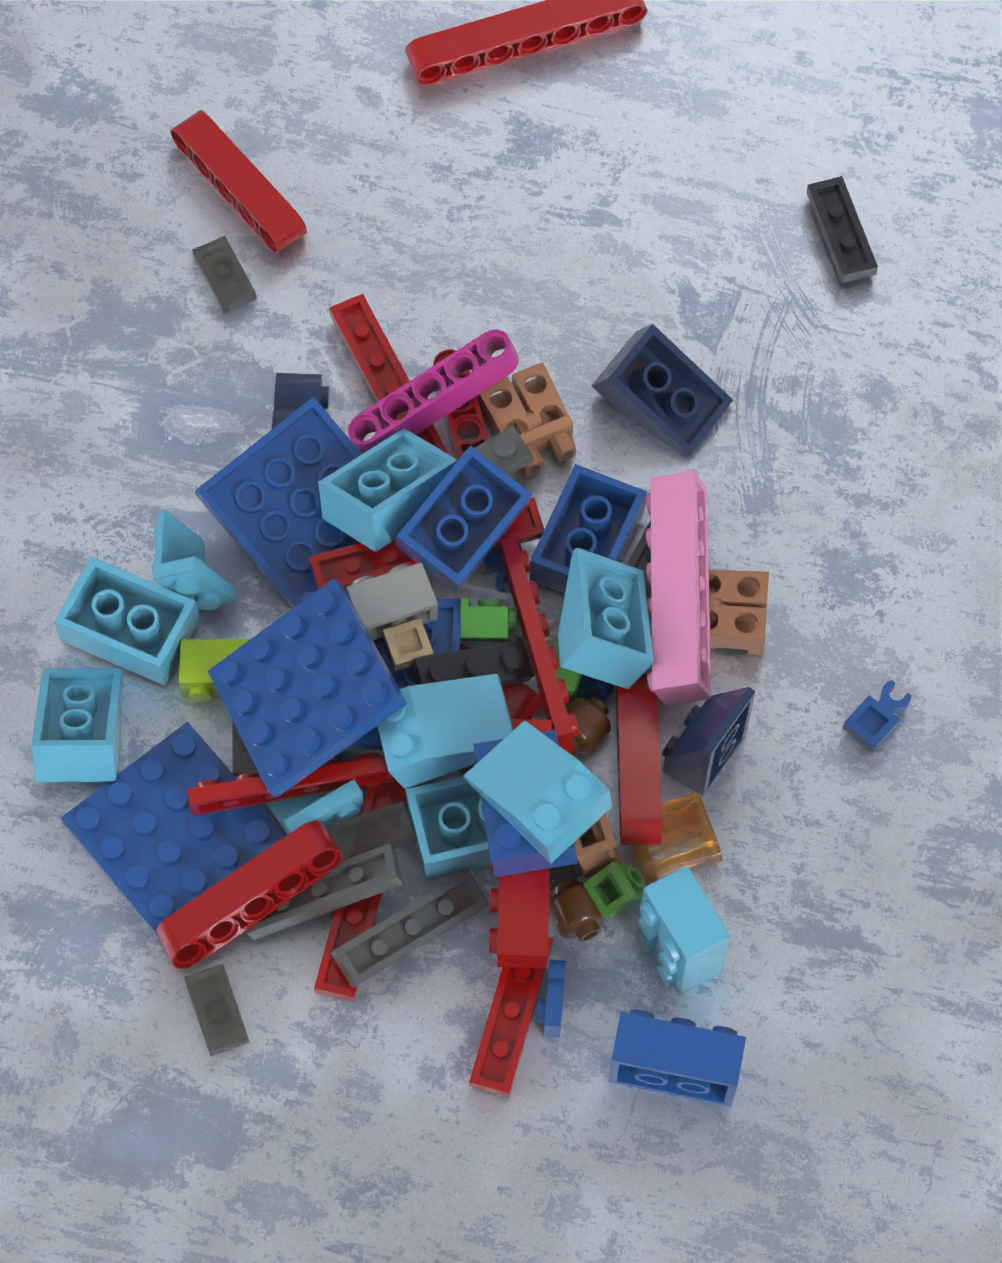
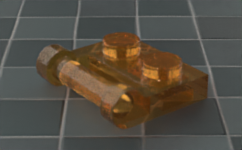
[631,792,723,885]

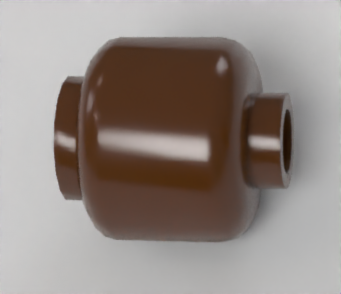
[565,696,611,756]
[549,879,605,942]

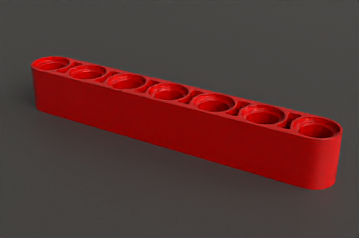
[405,0,648,85]

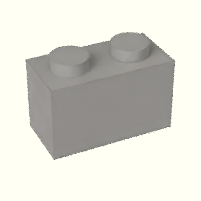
[346,562,438,640]

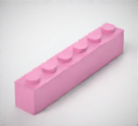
[646,470,711,706]

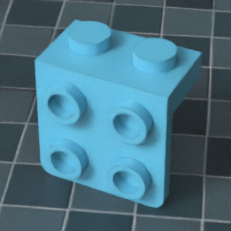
[152,511,236,611]
[266,758,364,835]

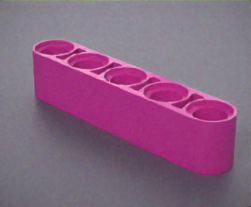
[348,329,519,454]

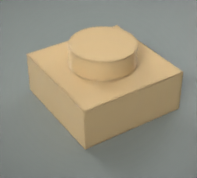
[383,618,434,671]

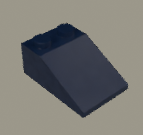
[592,324,733,456]
[662,687,756,797]

